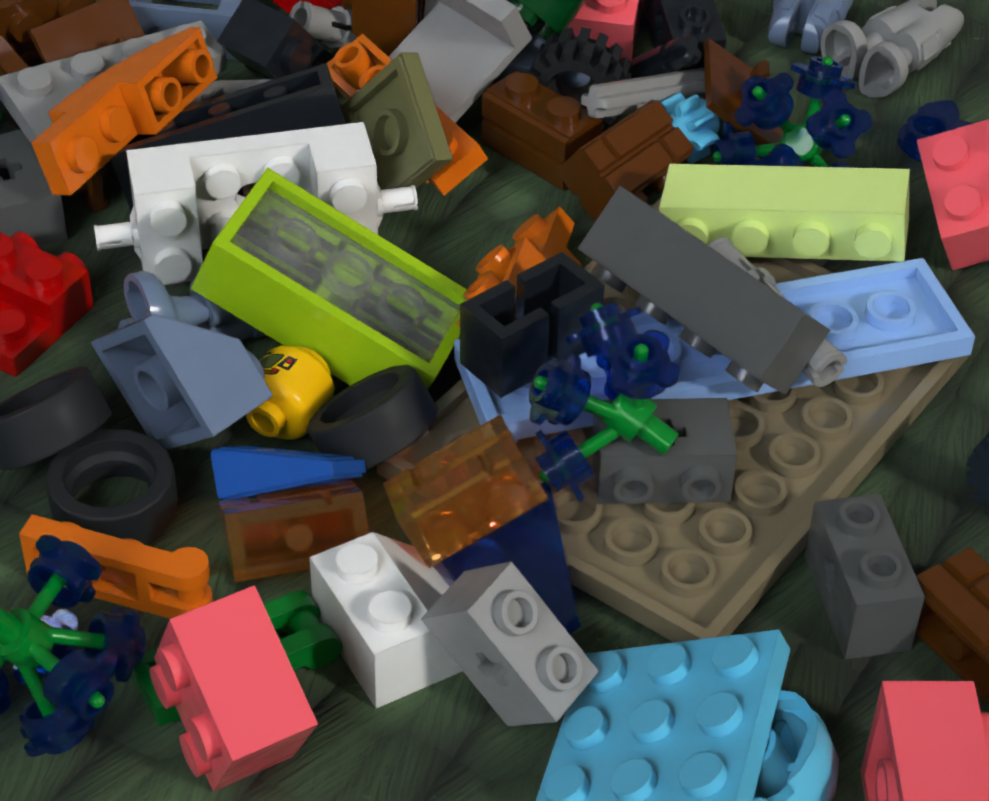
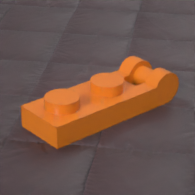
[19,514,213,619]

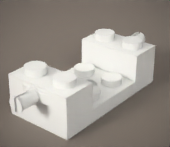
[94,122,418,285]

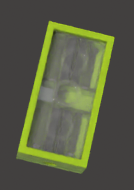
[191,167,467,390]

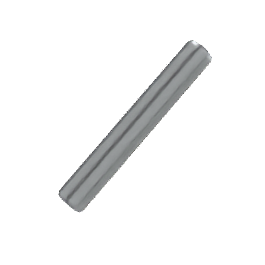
[581,67,706,119]

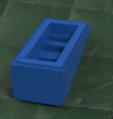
[211,446,366,501]

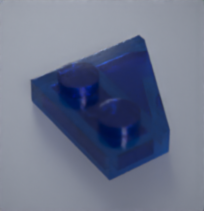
[440,482,581,634]

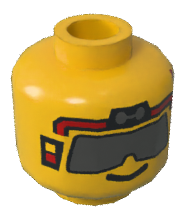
[246,345,335,440]

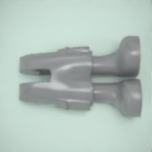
[820,0,964,98]

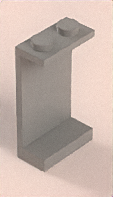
[388,0,532,123]

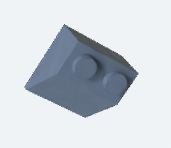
[90,314,273,450]

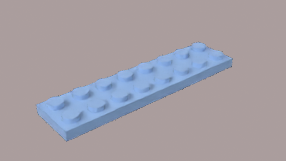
[454,258,975,445]

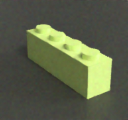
[659,164,910,262]

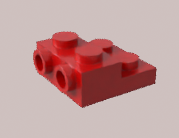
[0,232,94,377]

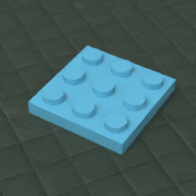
[536,629,791,801]

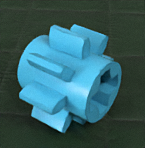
[660,92,720,164]

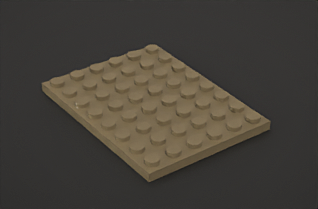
[377,198,970,642]

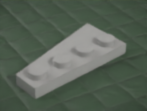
[0,20,227,145]

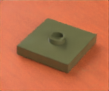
[341,52,453,190]

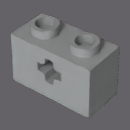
[421,561,599,727]

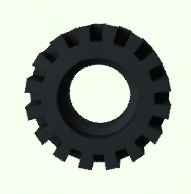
[529,27,631,130]

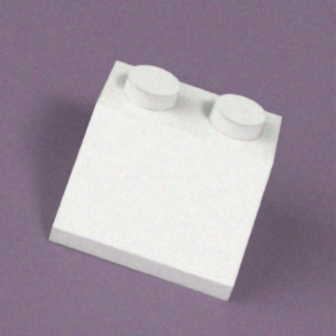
[310,532,462,709]

